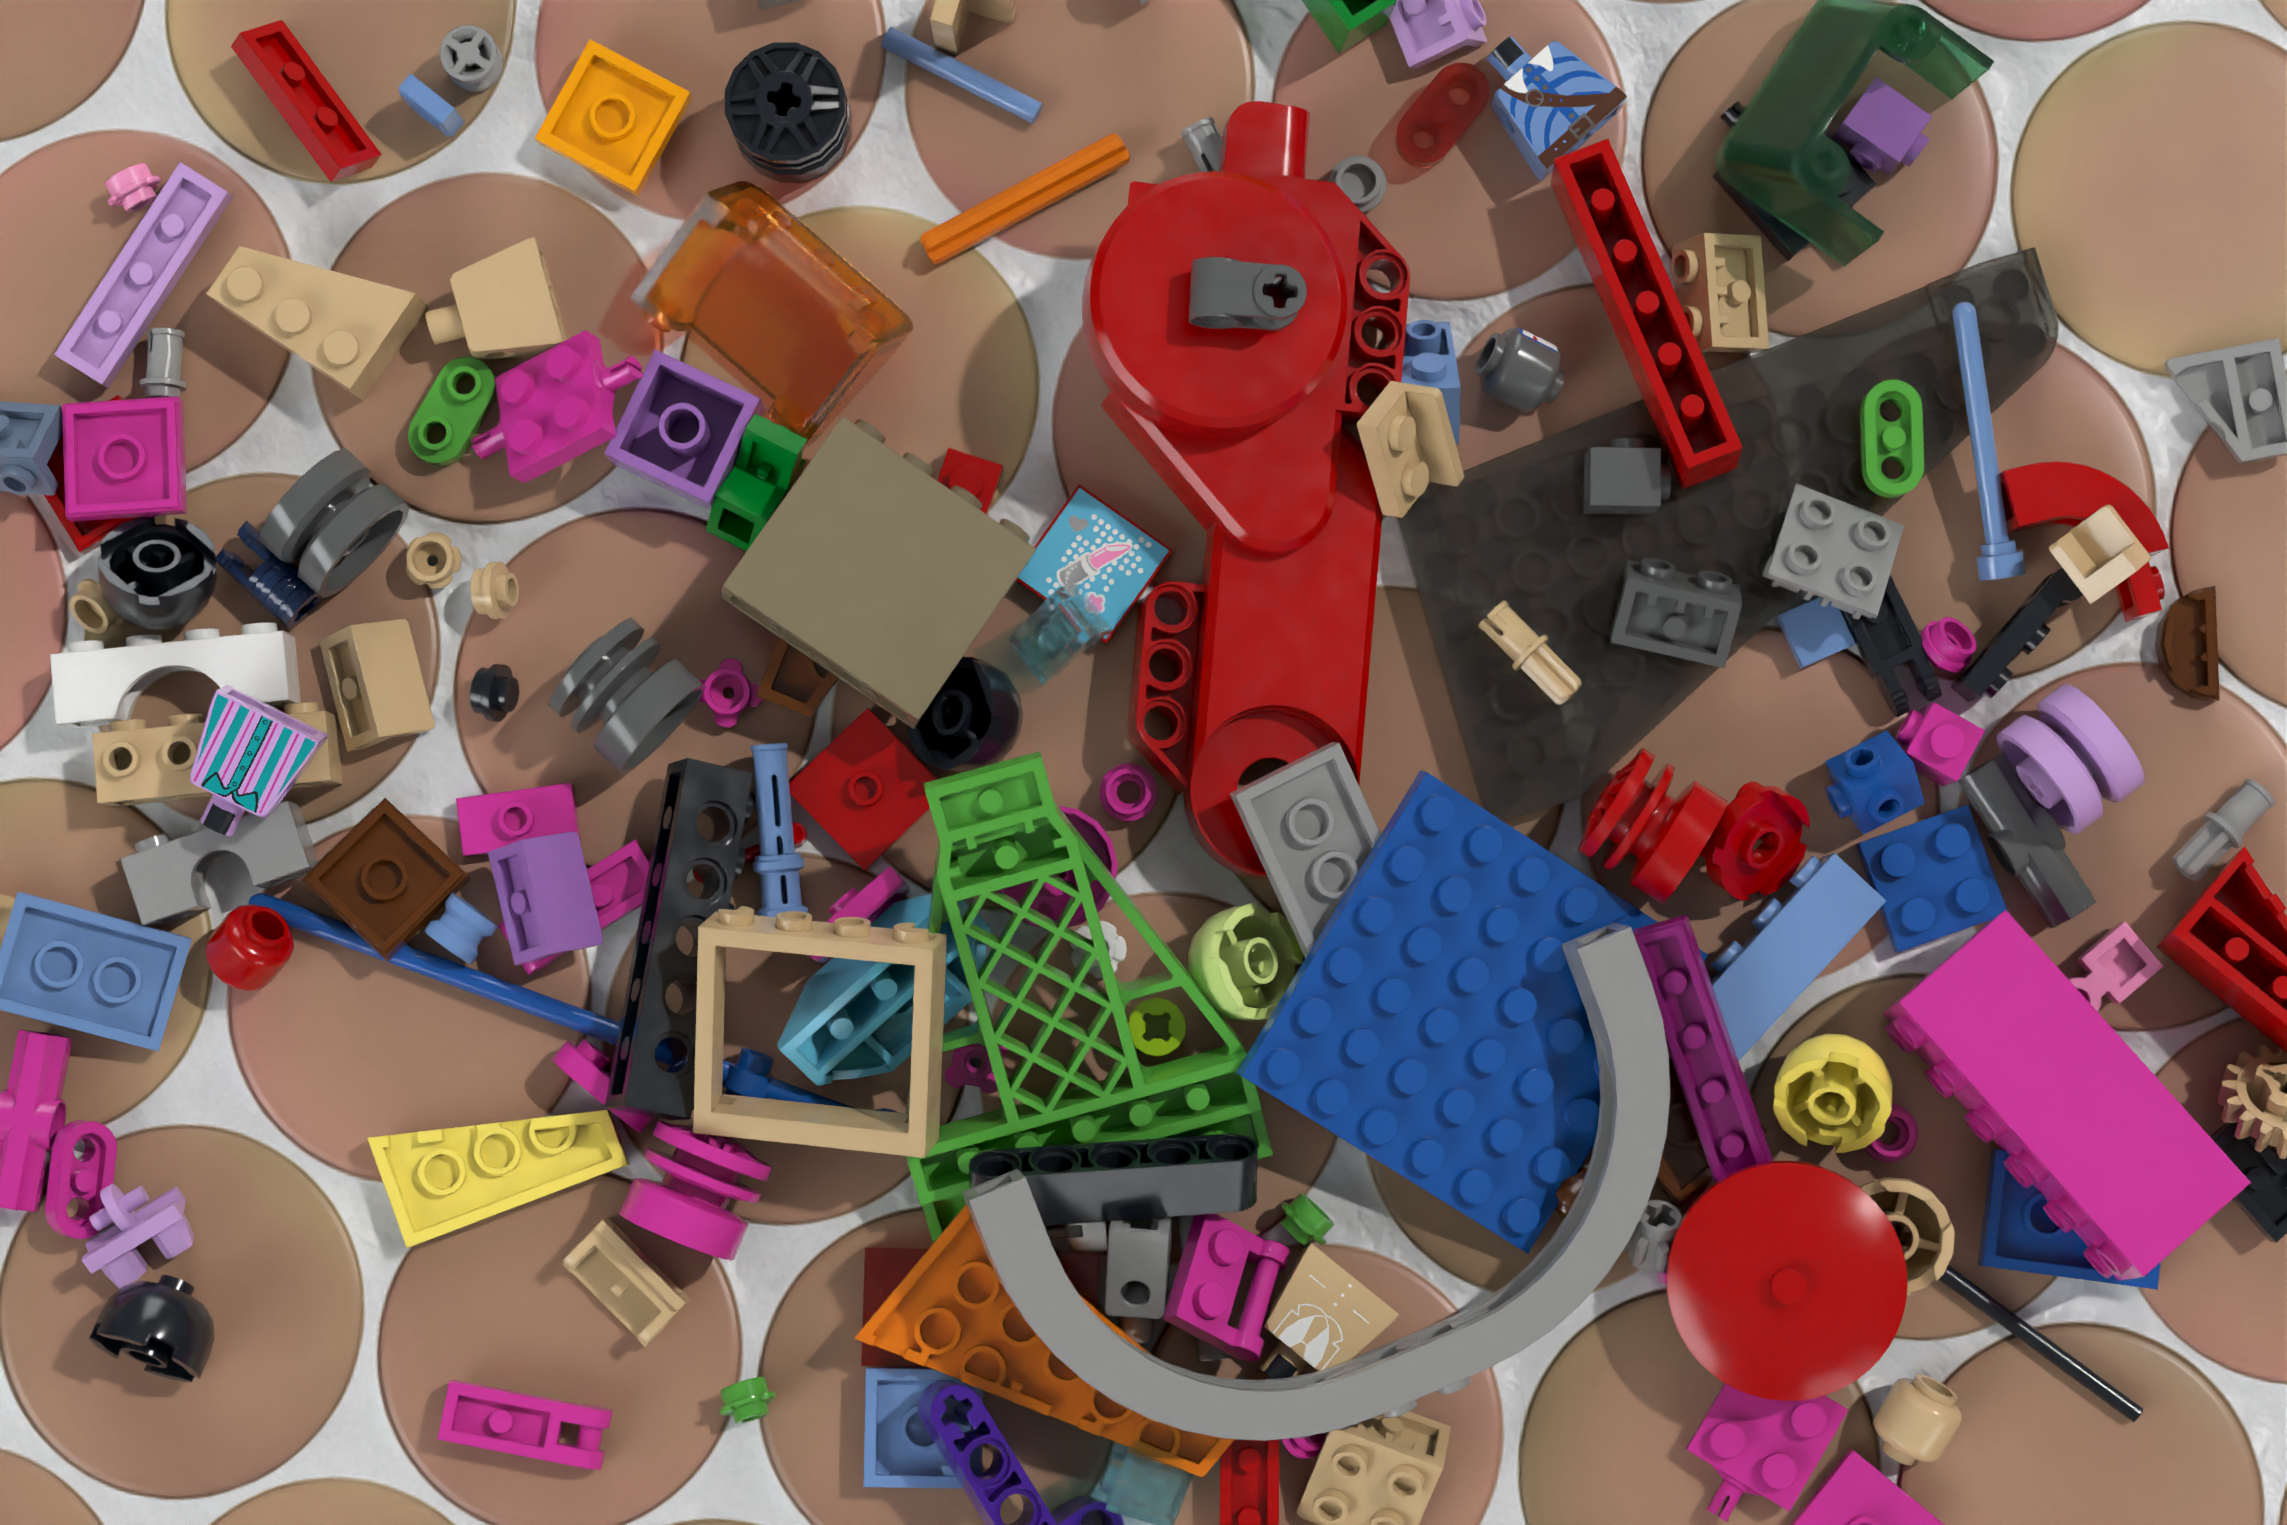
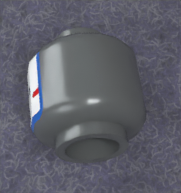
[1475,327,1565,412]

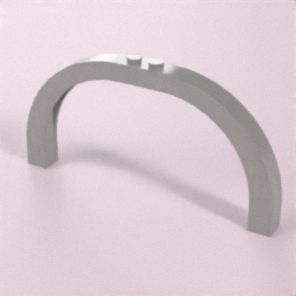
[962,922,1670,1441]

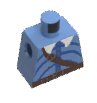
[1487,36,1627,181]

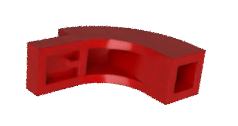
[2000,461,2169,622]

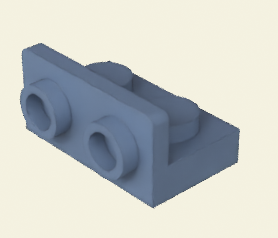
[0,401,63,495]

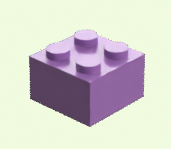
[604,349,766,510]

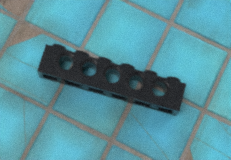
[605,758,755,1121]

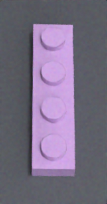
[54,162,233,388]

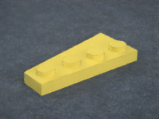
[367,1110,630,1248]

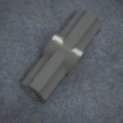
[1958,753,2096,929]

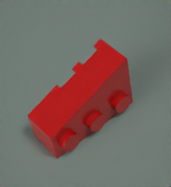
[2156,846,2287,1053]

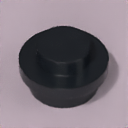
[470,664,519,722]

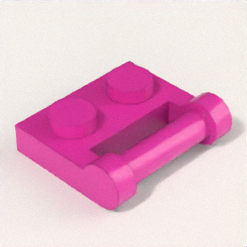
[1163,1213,1290,1362]

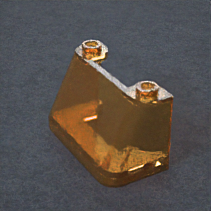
[630,181,914,448]

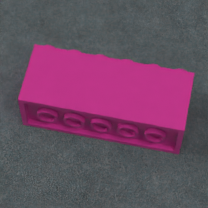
[1882,910,2251,1281]

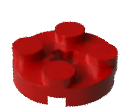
[1700,781,1810,900]

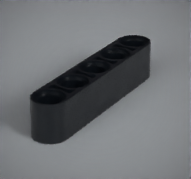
[969,1134,1258,1226]

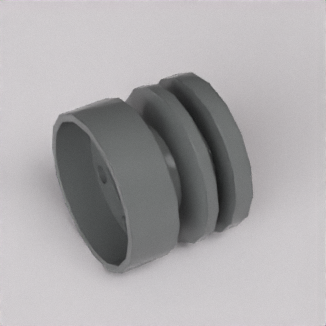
[548,618,706,775]

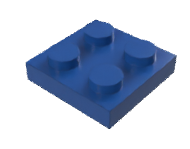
[1855,805,2008,953]

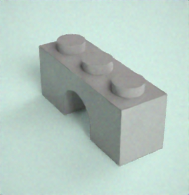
[120,801,319,927]

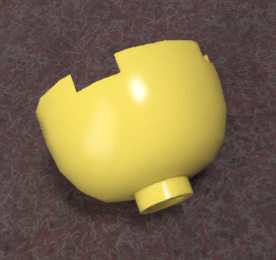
[1773,1034,1892,1153]

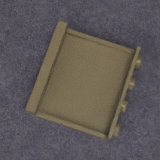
[720,416,1036,729]

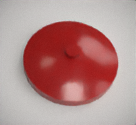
[1666,1161,1908,1401]

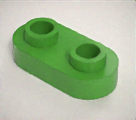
[408,357,497,467]
[1860,379,1924,498]

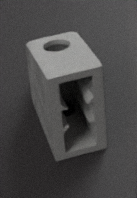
[1105,1217,1173,1343]

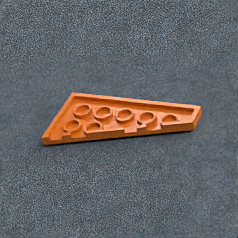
[854,1204,1235,1478]

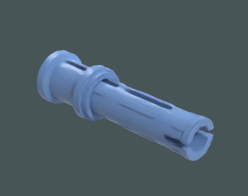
[750,743,808,917]

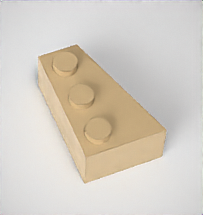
[206,246,428,401]

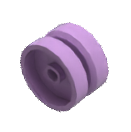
[1996,683,2145,835]

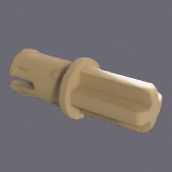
[1478,600,1582,705]

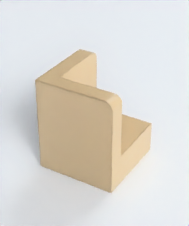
[2049,505,2152,604]

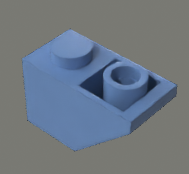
[1401,320,1461,445]

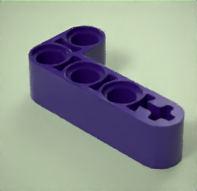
[918,1380,1124,1525]

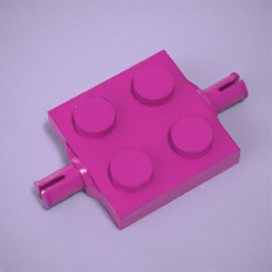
[472,330,643,484]
[1685,1383,1848,1522]

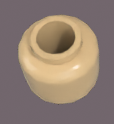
[1873,1374,1962,1466]

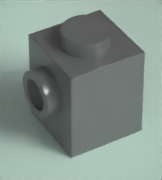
[1584,438,1671,515]

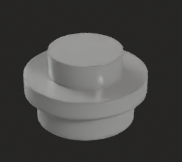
[1329,156,1386,213]

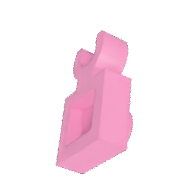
[2069,922,2163,1012]

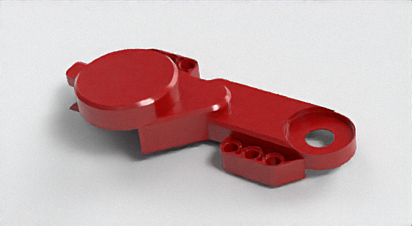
[1082,101,1410,879]

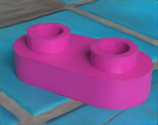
[552,1039,655,1133]
[45,1120,117,1239]

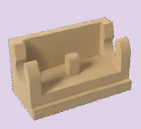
[562,1218,692,1347]

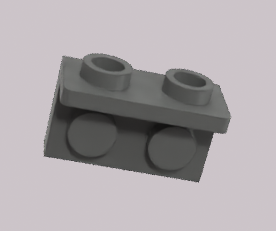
[1610,558,1743,668]

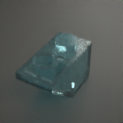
[1099,1446,1193,1525]

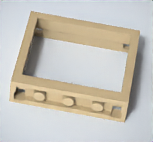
[693,906,947,1158]

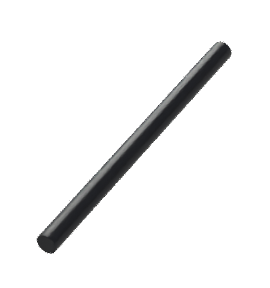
[1939,1265,2143,1422]

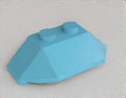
[777,893,992,1086]

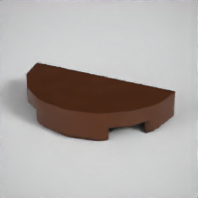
[2155,586,2220,702]

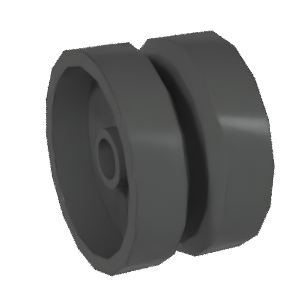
[259,448,410,598]

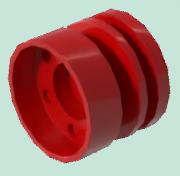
[1577,748,1728,904]

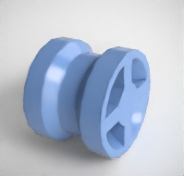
[424,893,499,964]

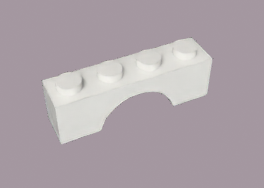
[50,622,301,729]

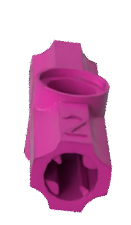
[0,1029,73,1212]

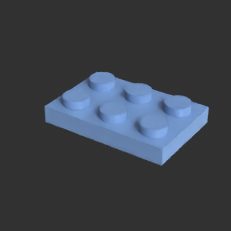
[0,891,192,1052]

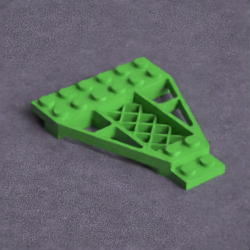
[906,751,1273,1243]

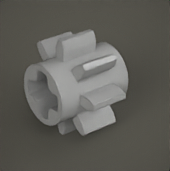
[1623,1200,1682,1273]

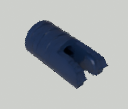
[216,521,322,629]

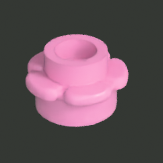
[105,163,161,213]

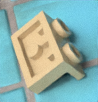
[1670,233,1769,354]
[1356,381,1464,518]

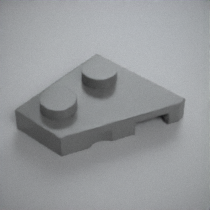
[2165,338,2287,464]

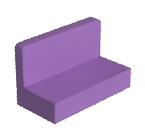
[488,831,603,966]

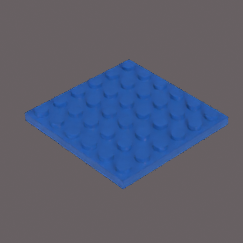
[1236,771,1708,1254]

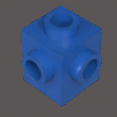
[1825,730,1925,835]

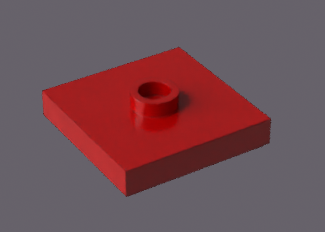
[789,707,937,872]

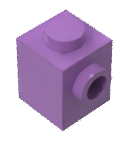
[1833,77,1932,176]

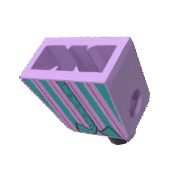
[190,685,328,836]

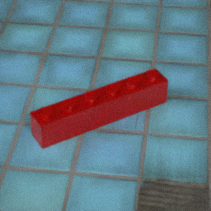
[1551,139,1743,489]

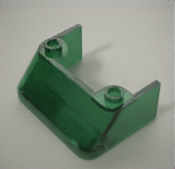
[1715,0,1994,267]

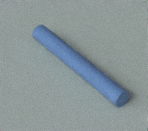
[881,27,1043,124]

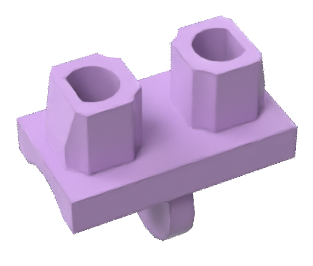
[81,1184,194,1289]

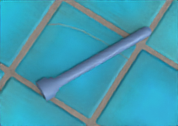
[1952,302,2026,581]

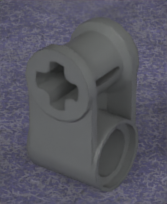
[1189,257,1307,331]

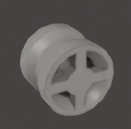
[440,25,503,92]

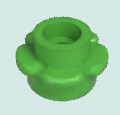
[1281,1193,1335,1246]
[719,1377,776,1424]

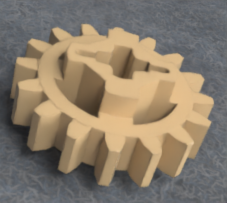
[2217,1045,2287,1159]

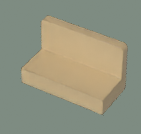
[930,0,1016,56]
[319,619,435,751]

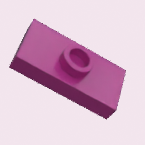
[456,783,581,857]

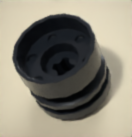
[725,42,852,183]

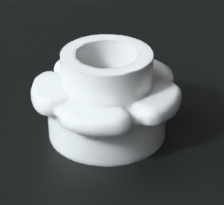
[1070,921,1127,978]

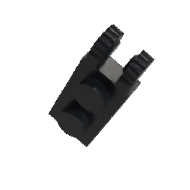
[1840,575,1942,717]

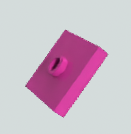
[62,396,187,522]
[809,866,910,964]
[1789,1448,1944,1525]

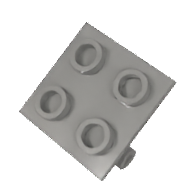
[1762,483,1905,620]

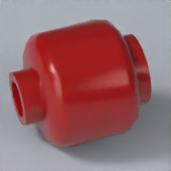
[205,904,294,991]

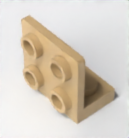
[1296,1411,1451,1525]

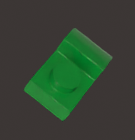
[705,414,807,551]

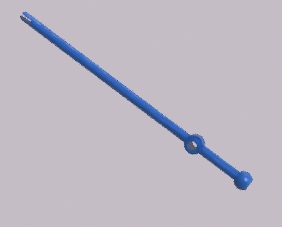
[248,893,898,1154]

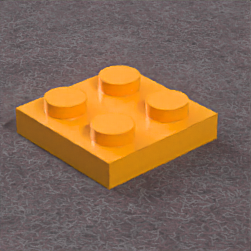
[535,39,693,196]

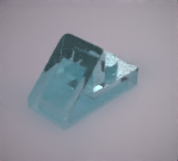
[1008,584,1113,685]

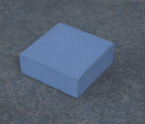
[398,73,465,137]
[1776,597,1855,669]

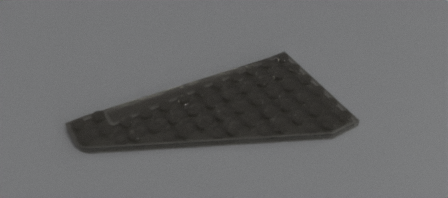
[1395,247,2059,822]

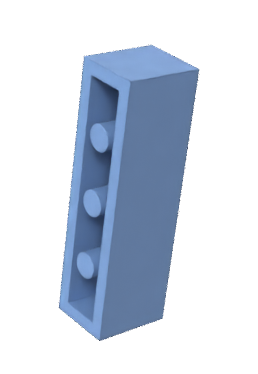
[1710,853,1886,1061]

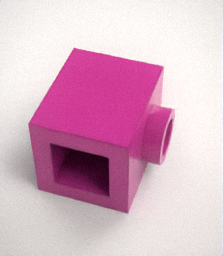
[1895,702,1985,787]

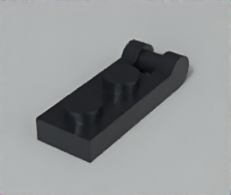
[1951,568,2083,702]

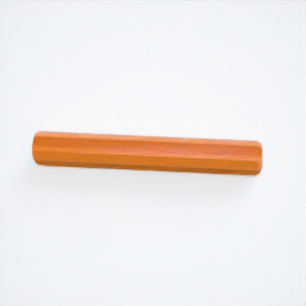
[920,134,1130,264]

